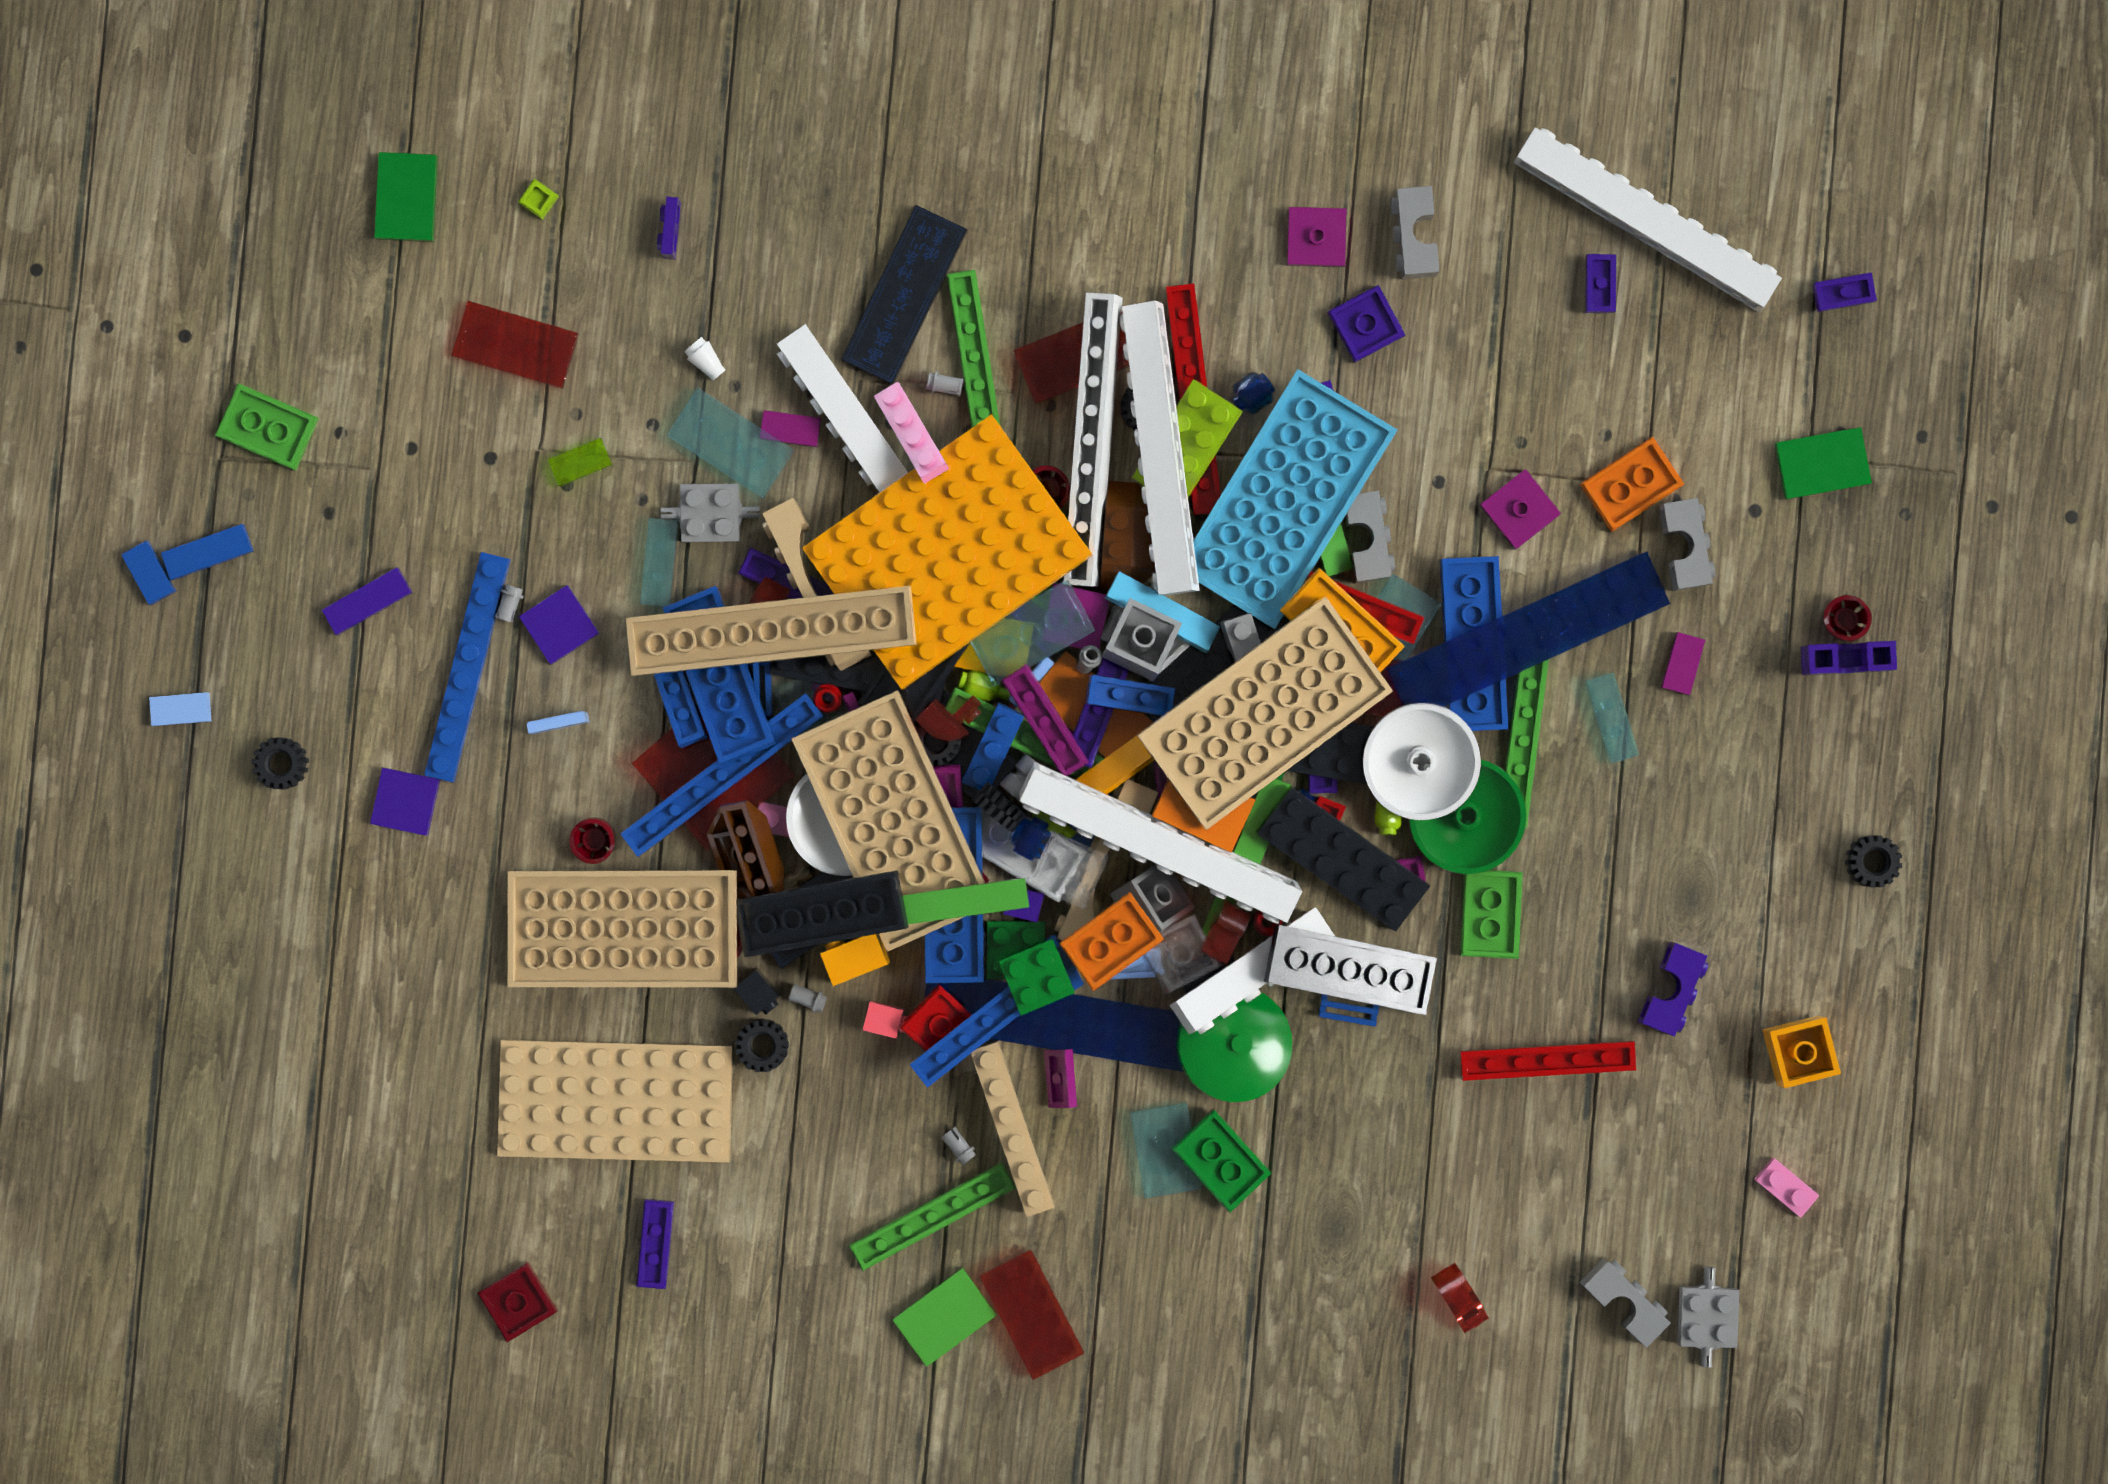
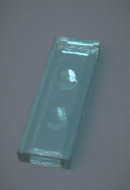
[640,518,679,607]
[1585,672,1639,764]

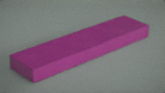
[1002,664,1089,776]

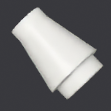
[684,337,725,381]

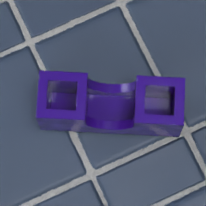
[1800,641,1897,676]
[1637,942,1708,1037]

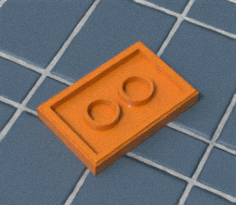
[1579,437,1684,532]
[1151,780,1256,853]
[1059,892,1165,991]

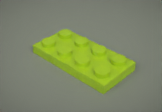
[1132,379,1243,497]

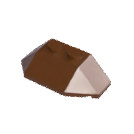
[1099,481,1156,595]
[707,800,784,899]

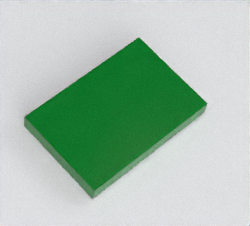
[374,152,438,242]
[1774,427,1872,500]
[1170,1109,1272,1213]

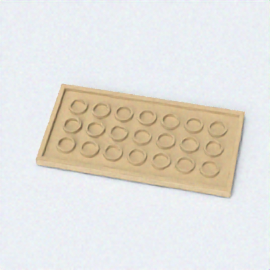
[1137,597,1393,830]
[792,690,985,952]
[508,870,737,988]
[497,1040,733,1162]

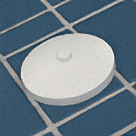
[1363,703,1481,820]
[786,774,852,876]

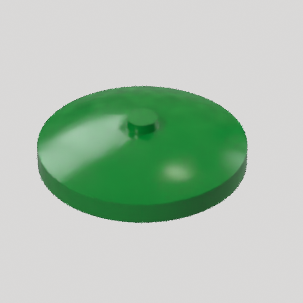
[1409,760,1526,874]
[1177,992,1292,1102]

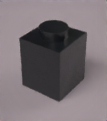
[734,969,780,1015]

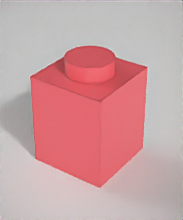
[863,1000,907,1038]

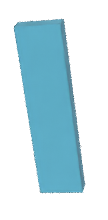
[1105,571,1220,653]

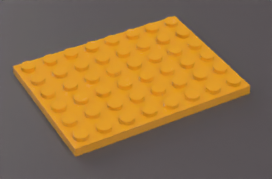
[802,414,1093,690]

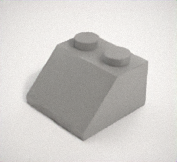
[1102,598,1182,681]
[1110,864,1195,932]

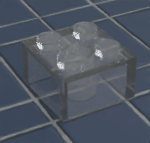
[1029,831,1109,909]
[1144,915,1221,996]

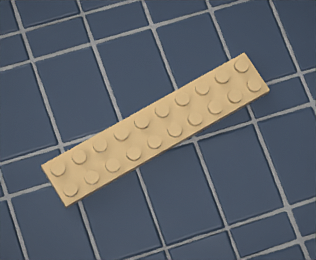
[626,586,917,676]

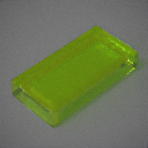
[548,438,613,487]

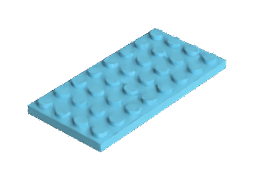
[1193,369,1398,629]

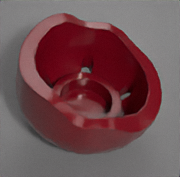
[1033,465,1070,508]
[1823,595,1872,642]
[569,817,616,864]

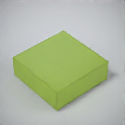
[518,178,559,220]

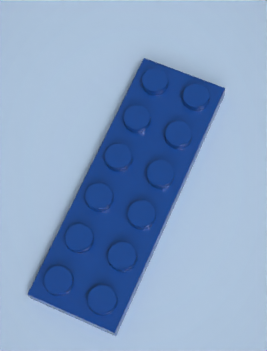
[1440,556,1508,731]
[663,586,776,766]
[925,807,984,983]

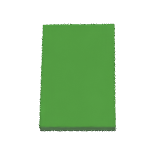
[215,383,319,471]
[1460,870,1523,959]
[893,1267,997,1367]

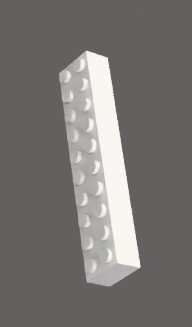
[1019,762,1302,923]

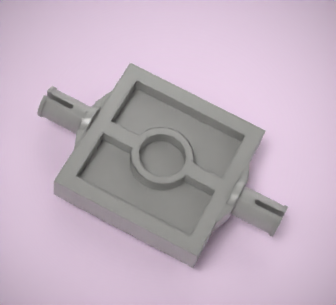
[661,484,760,542]
[1677,1267,1739,1368]

